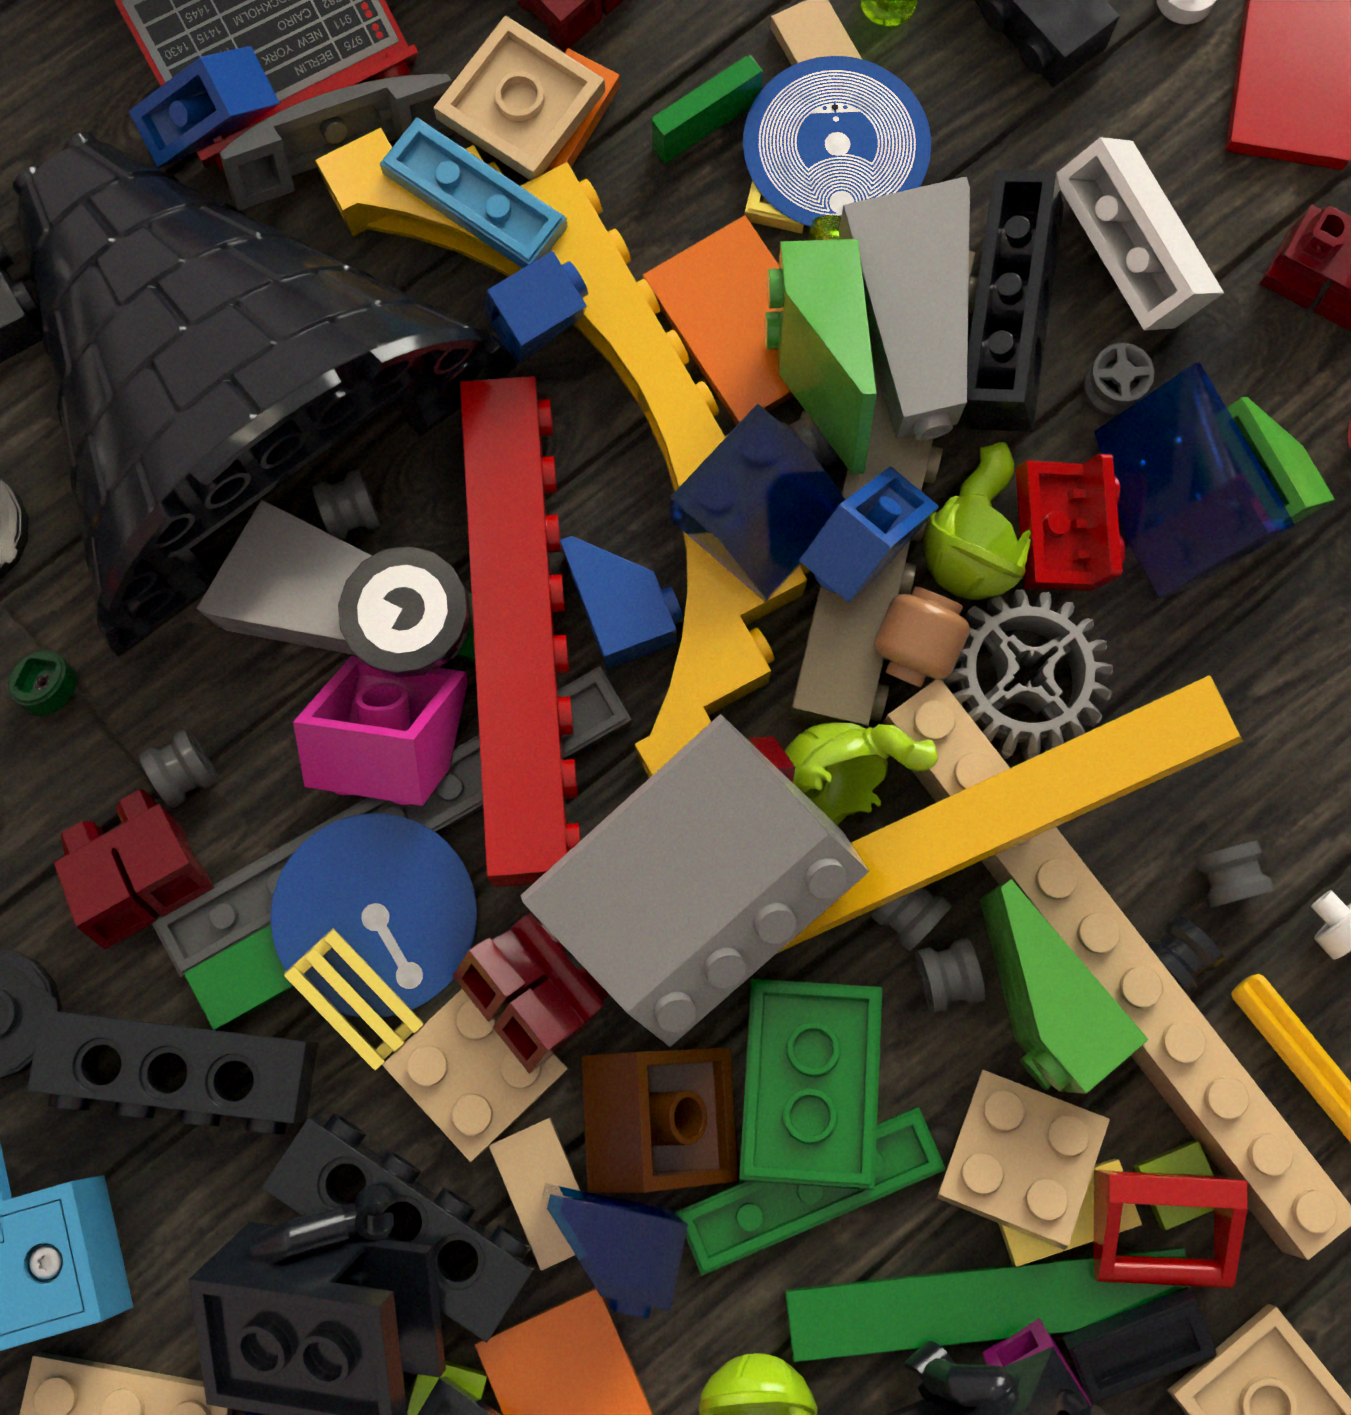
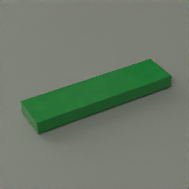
[676,1107,946,1276]

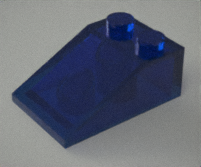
[1094,362,1296,598]

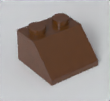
[582,1047,739,1193]

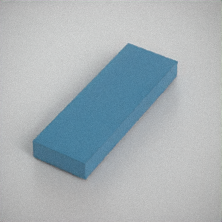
[379,117,568,268]

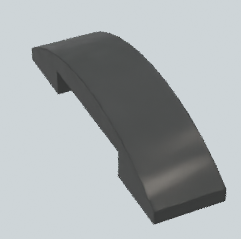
[219,74,457,211]

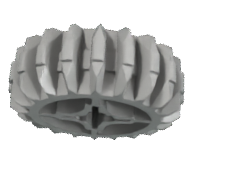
[942,589,1113,761]

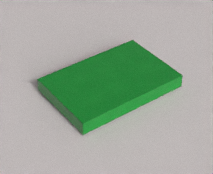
[739,979,882,1190]

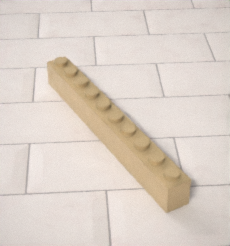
[882,679,1351,1260]

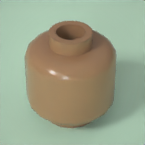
[874,586,970,688]

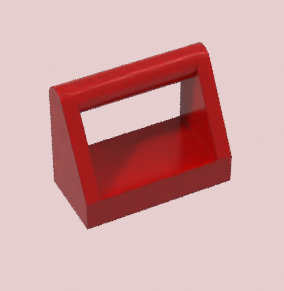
[1094,1170,1247,1288]

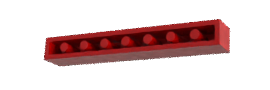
[460,376,581,888]

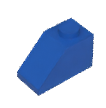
[129,46,280,168]
[484,250,589,366]
[799,466,939,603]
[560,536,684,670]

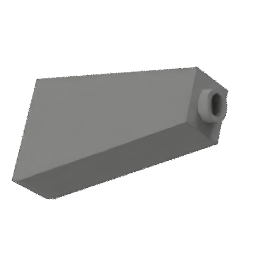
[838,176,970,441]
[196,499,470,668]

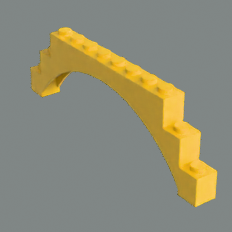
[315,127,810,778]

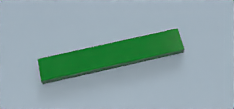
[785,1246,1191,1362]

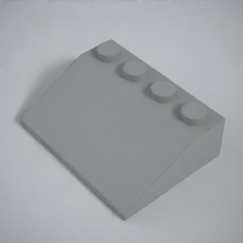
[520,714,869,1047]

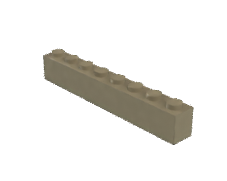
[789,251,979,729]

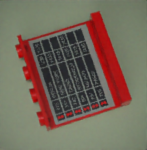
[114,0,418,171]

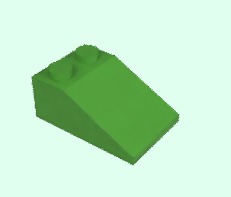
[764,239,876,474]
[979,879,1149,1094]

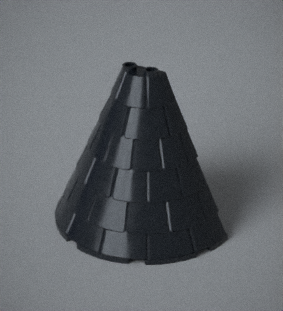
[13,132,517,657]

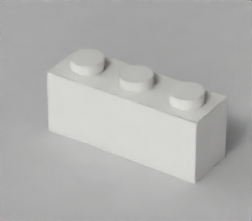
[1057,137,1224,330]

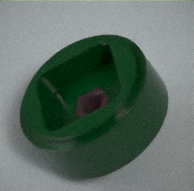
[8,650,77,716]

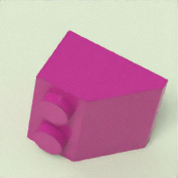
[293,656,468,806]

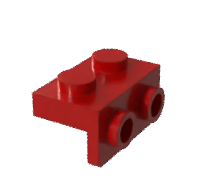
[1015,454,1125,591]

